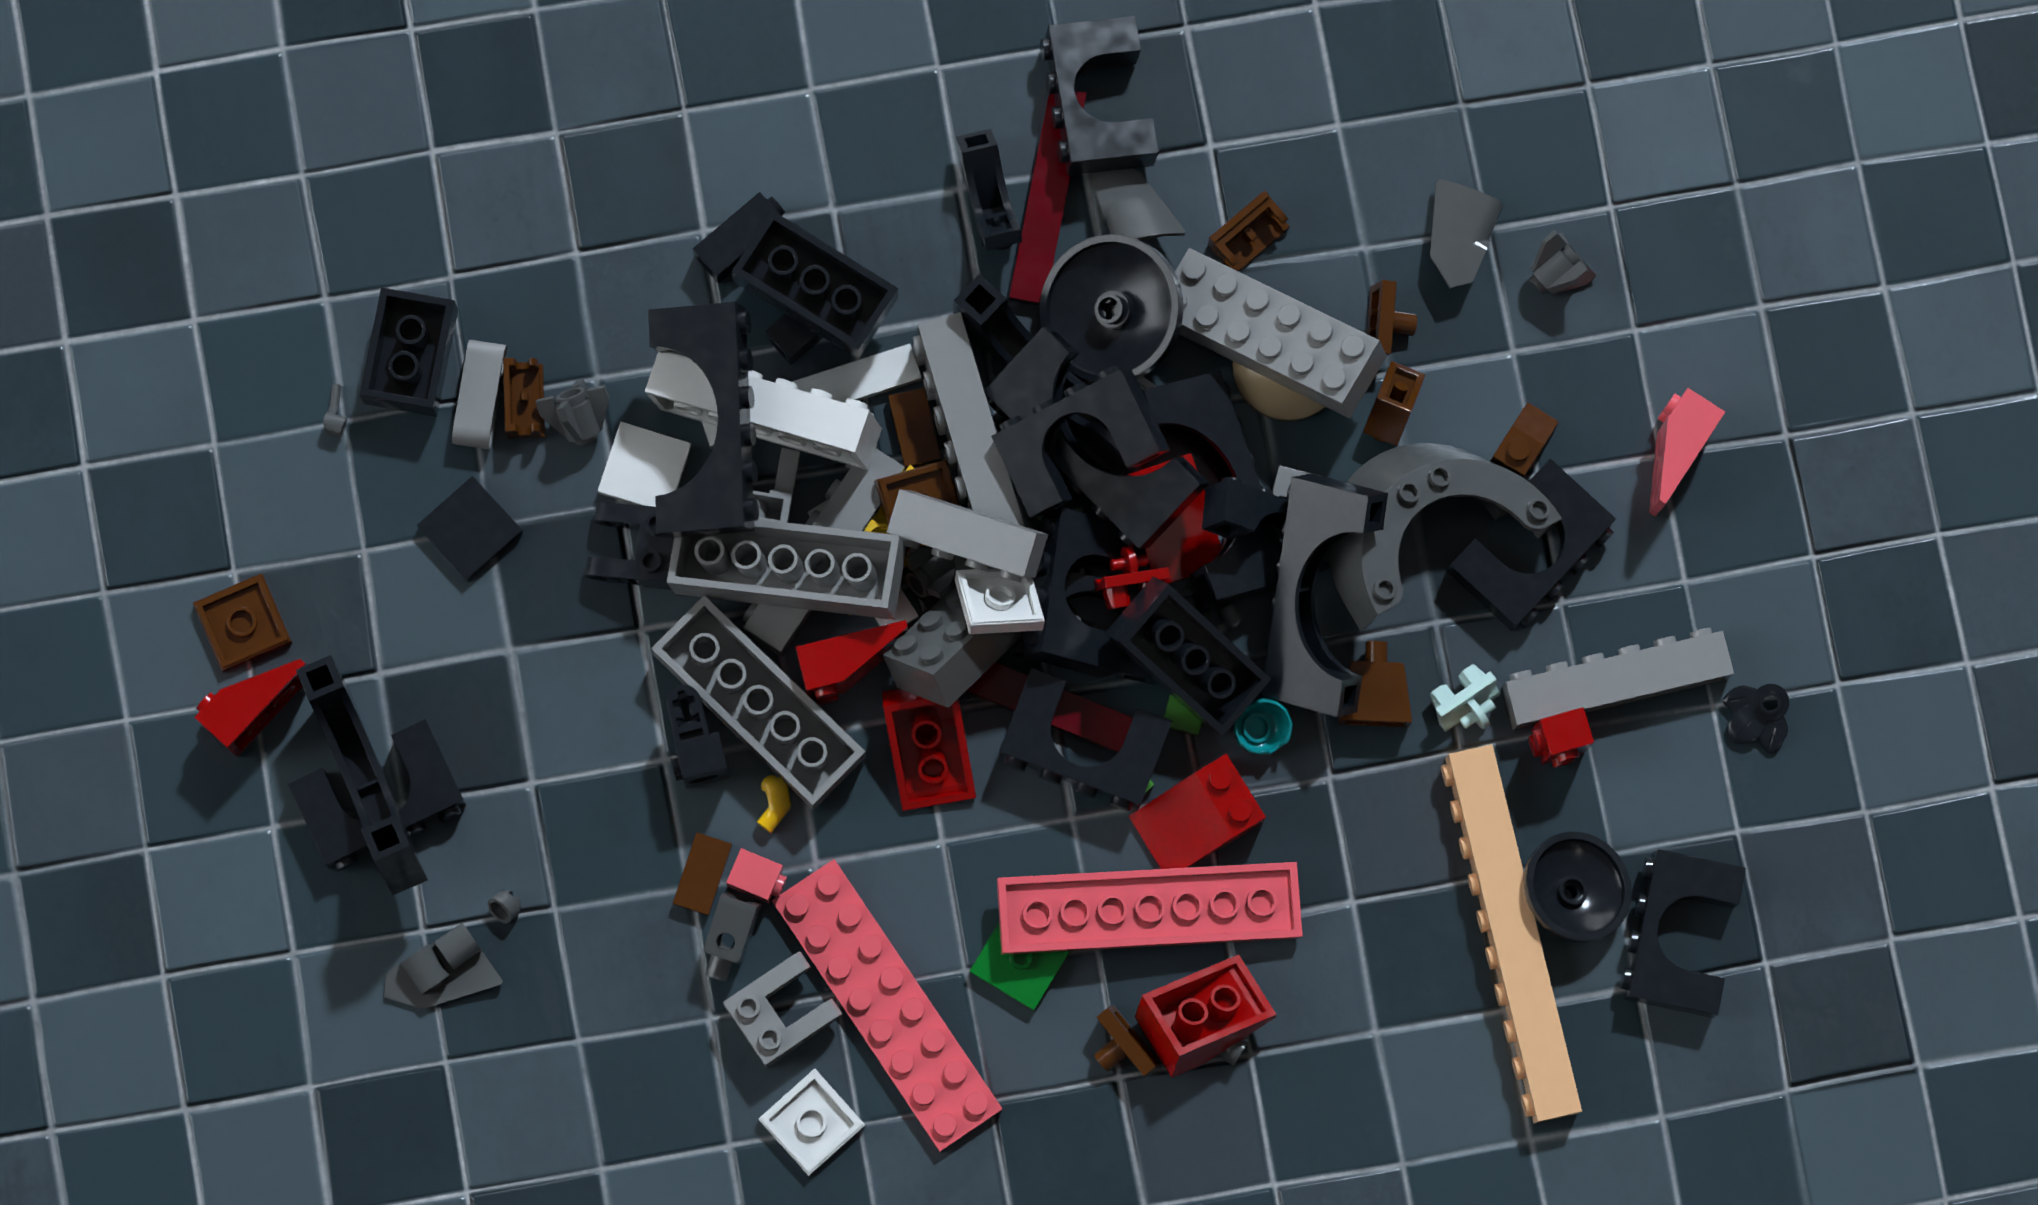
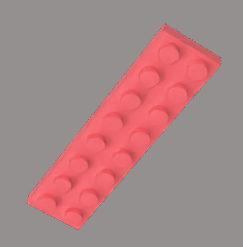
[771,859,1003,1152]
[997,862,1303,955]

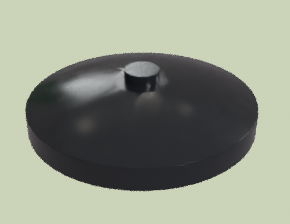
[1039,234,1184,382]

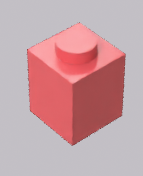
[726,848,787,904]

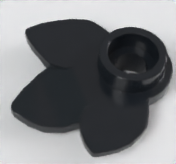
[1722,684,1790,754]

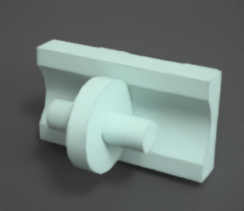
[1430,664,1500,732]

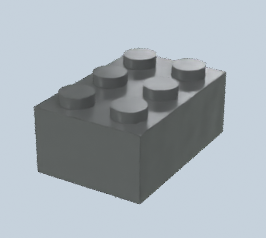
[883,585,1022,708]

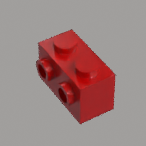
[1528,707,1594,768]

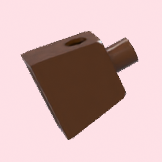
[1338,641,1412,728]

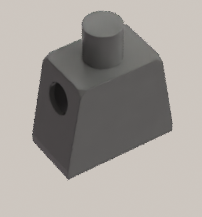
[703,891,763,981]

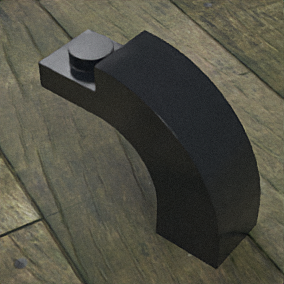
[956,129,1022,251]

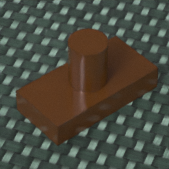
[1366,280,1417,356]
[1094,1005,1161,1076]

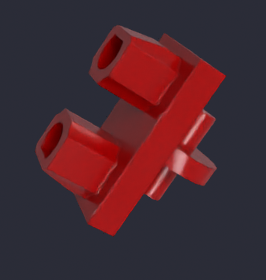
[1094,546,1170,610]

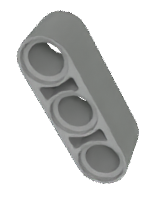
[452,340,507,450]

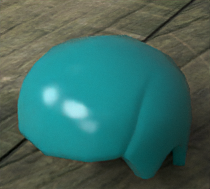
[1232,698,1293,755]

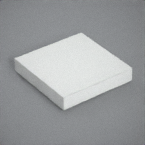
[598,421,692,507]
[954,568,1045,634]
[758,1069,865,1176]

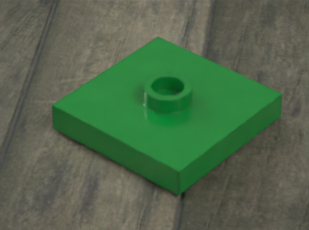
[969,923,1070,1012]

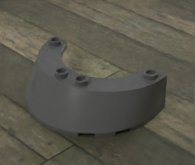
[1327,443,1562,631]

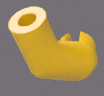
[757,775,791,833]

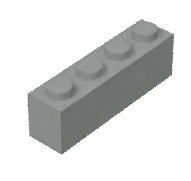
[887,489,1048,582]

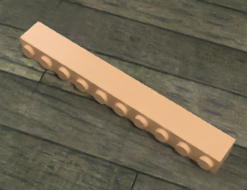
[1441,744,1582,1124]

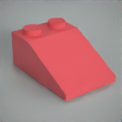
[1649,388,1725,517]

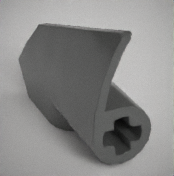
[1090,169,1185,245]
[1430,179,1503,289]
[384,923,503,1009]

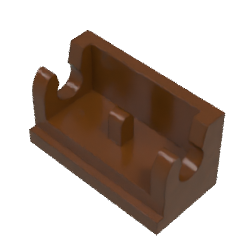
[1207,190,1290,272]
[503,358,546,439]

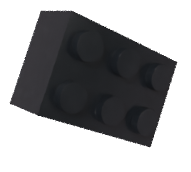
[360,287,458,417]

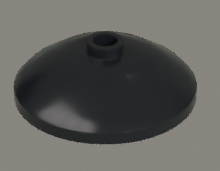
[1524,832,1632,943]

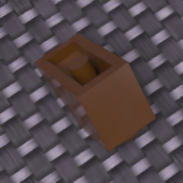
[1363,361,1426,446]
[1490,402,1559,478]

